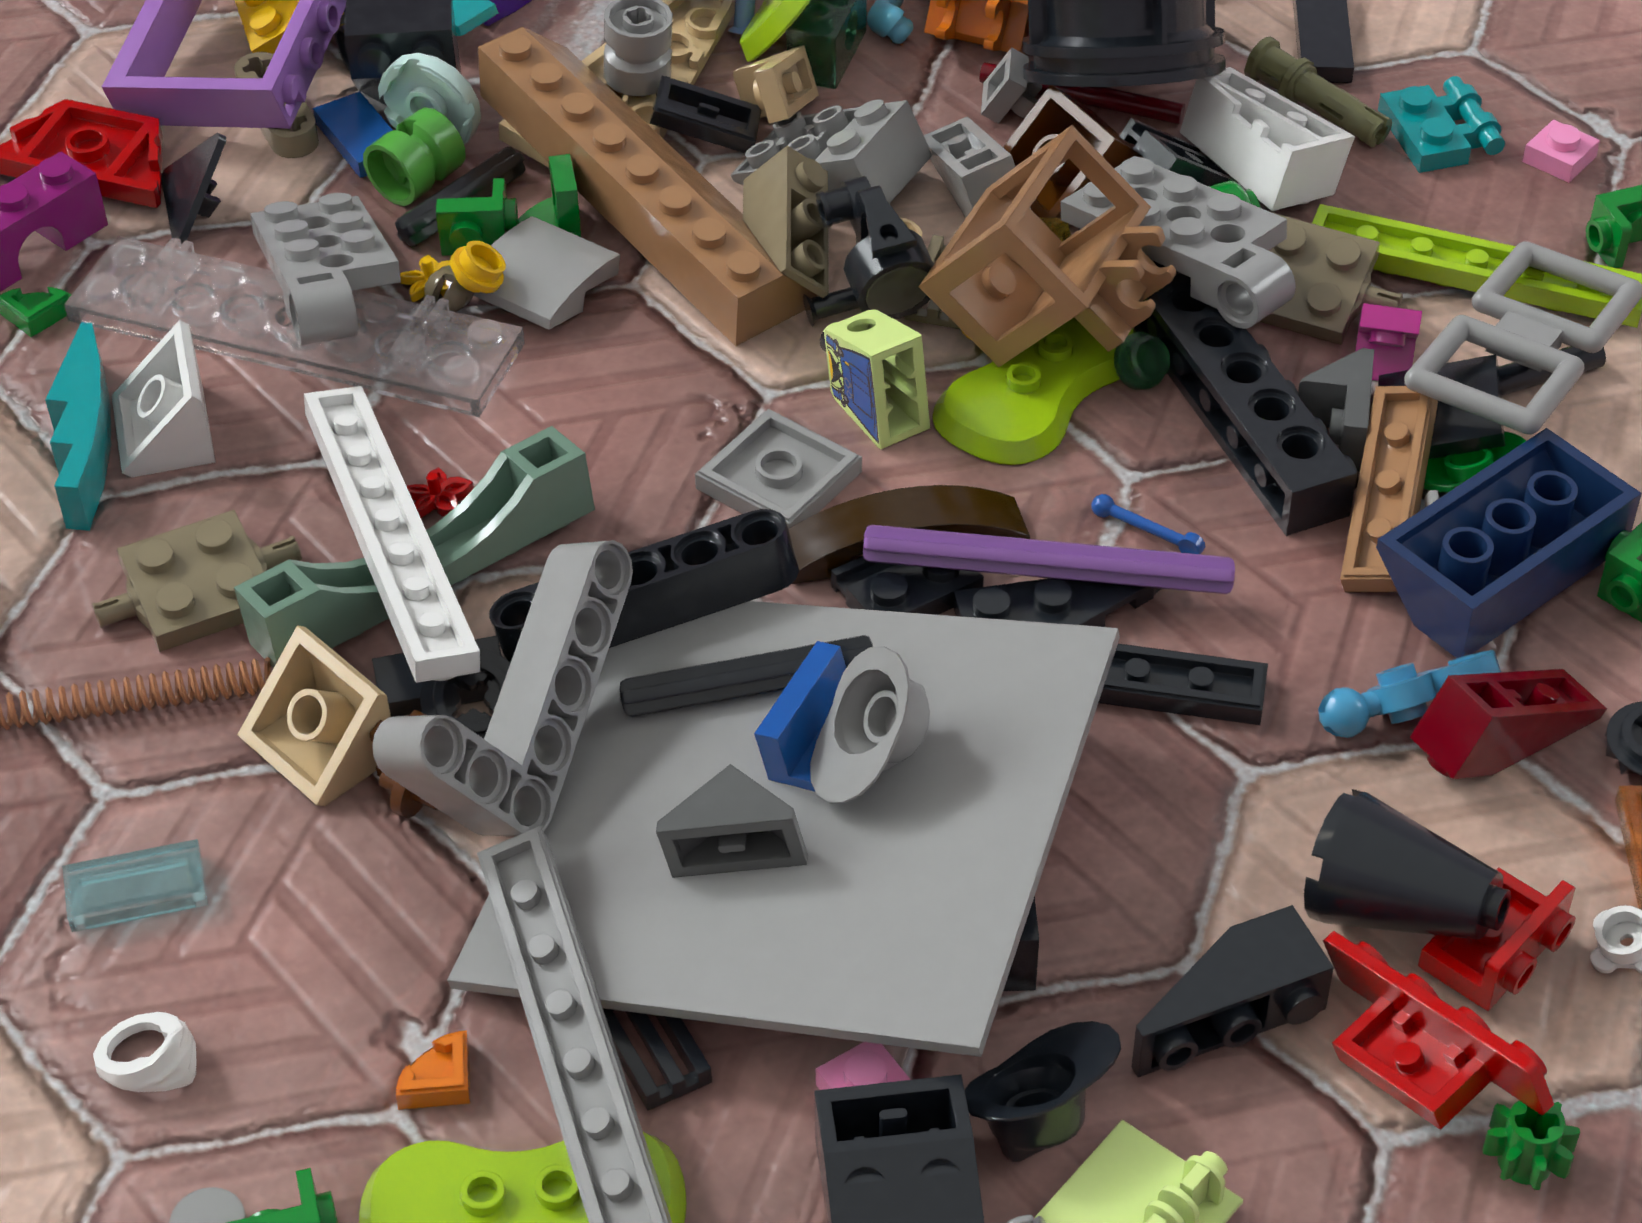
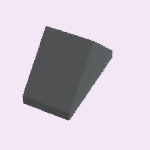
[656,764,808,878]

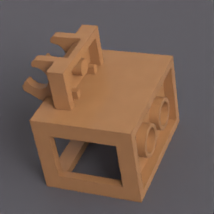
[918,125,1176,367]

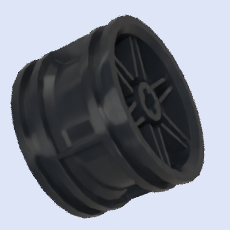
[1022,0,1226,87]

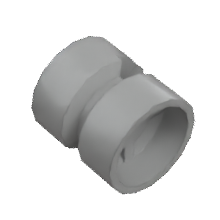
[604,0,673,96]

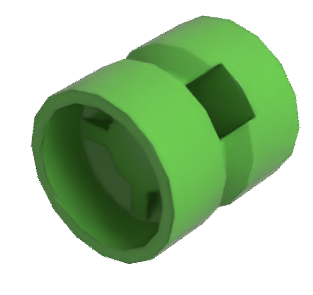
[363,107,466,206]

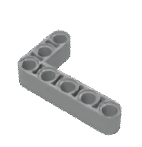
[372,540,633,836]

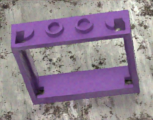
[102,0,346,129]

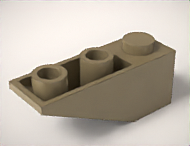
[743,145,829,298]

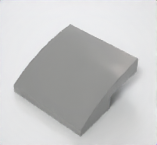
[473,216,620,330]

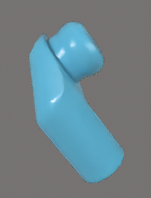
[867,0,914,44]

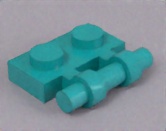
[1378,76,1505,173]

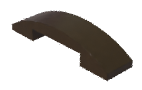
[788,485,1030,584]

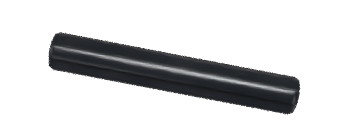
[620,635,873,717]

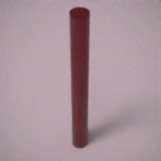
[979,62,1185,124]

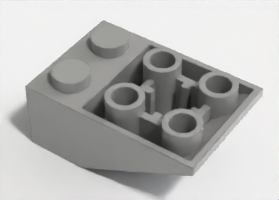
[731,99,932,204]

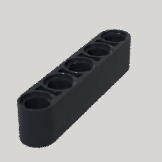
[489,509,799,663]

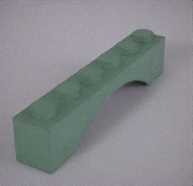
[234,426,595,668]

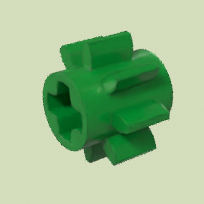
[1482,1100,1580,1190]

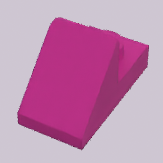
[1355,303,1422,381]

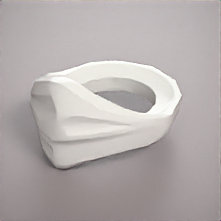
[93,1012,196,1092]

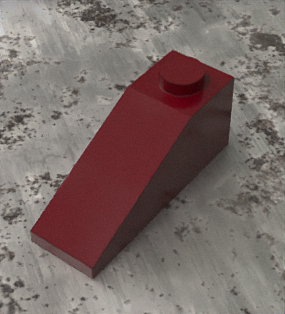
[1410,669,1607,779]

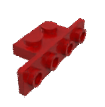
[1323,931,1554,1130]

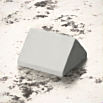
[112,320,215,477]

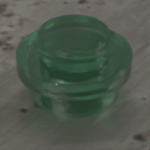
[1114,332,1170,390]

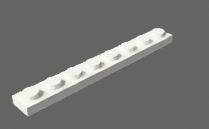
[304,386,480,683]

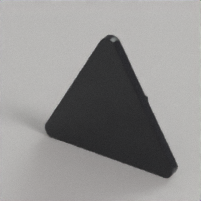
[162,133,226,248]

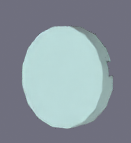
[378,53,481,145]

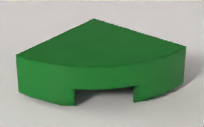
[0,287,77,338]

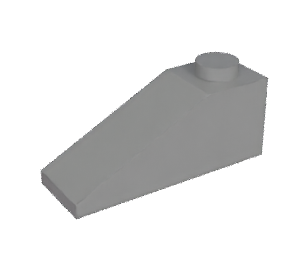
[924,116,1031,218]

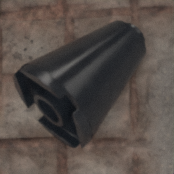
[1304,789,1511,940]

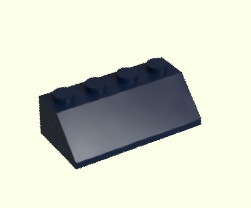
[1376,428,1642,658]

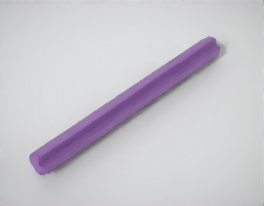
[863,525,1235,594]

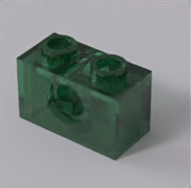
[786,0,867,89]

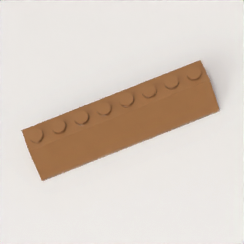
[478,27,818,346]

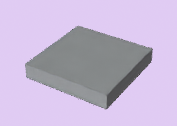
[695,409,862,529]

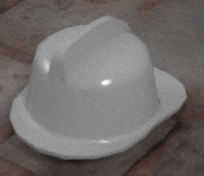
[810,646,930,804]

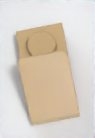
[733,45,819,124]

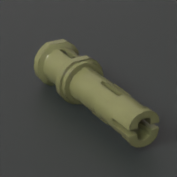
[1244,36,1392,148]

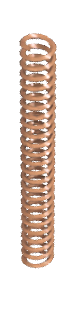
[0,656,271,730]

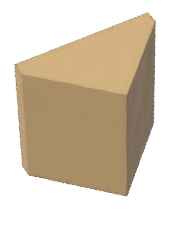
[237,625,391,806]

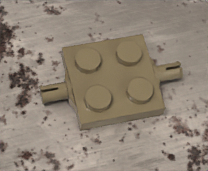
[1259,213,1403,345]
[92,510,302,652]

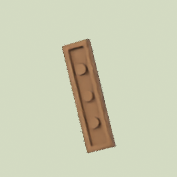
[1340,386,1438,592]

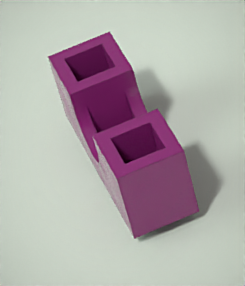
[0,151,108,292]

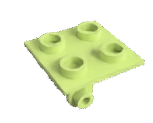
[1035,1120,1243,1223]

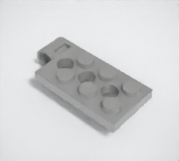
[1061,156,1296,329]
[250,193,401,346]

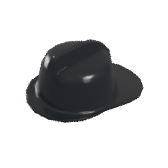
[965,1021,1121,1162]

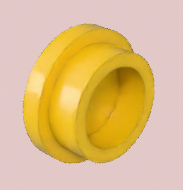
[450,241,506,293]

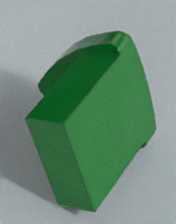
[518,154,582,238]

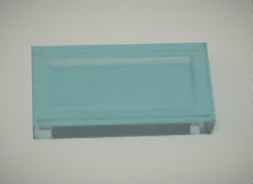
[62,839,209,932]

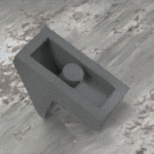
[1298,348,1374,472]

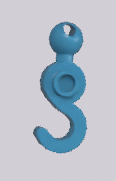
[1318,650,1501,738]

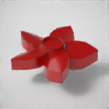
[407,467,474,518]

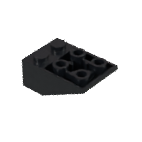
[814,1074,984,1223]

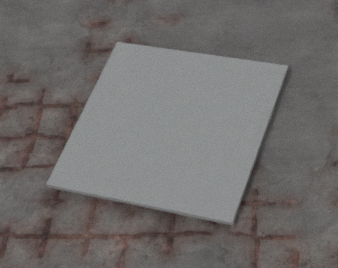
[447,601,1120,1057]

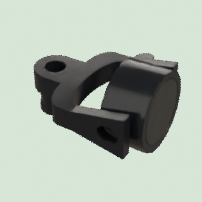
[803,176,934,327]

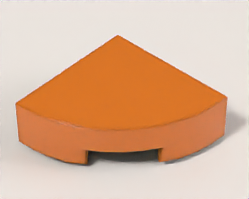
[396,1030,470,1110]

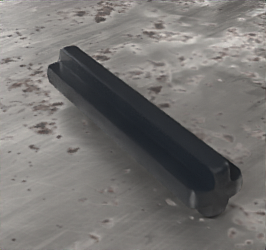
[395,147,526,247]

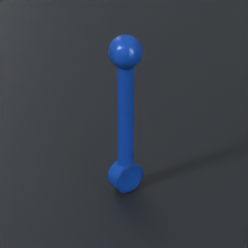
[1091,494,1206,554]

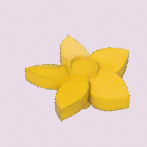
[399,255,451,303]

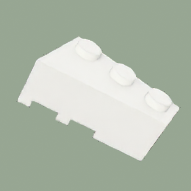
[1180,67,1355,211]

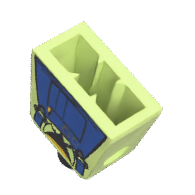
[820,310,930,449]

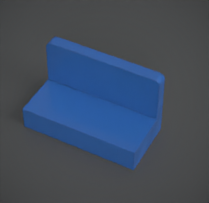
[754,641,846,792]

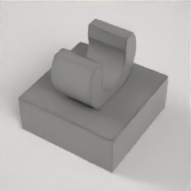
[981,47,1042,124]

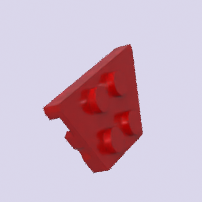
[0,99,163,208]

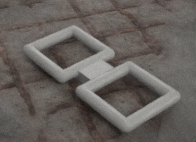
[1404,241,1642,434]

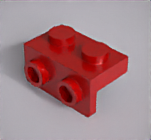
[1418,867,1576,1012]

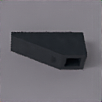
[1131,905,1334,1078]

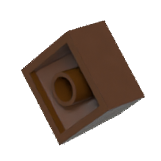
[1003,85,1144,230]

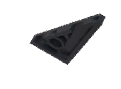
[954,578,1162,627]

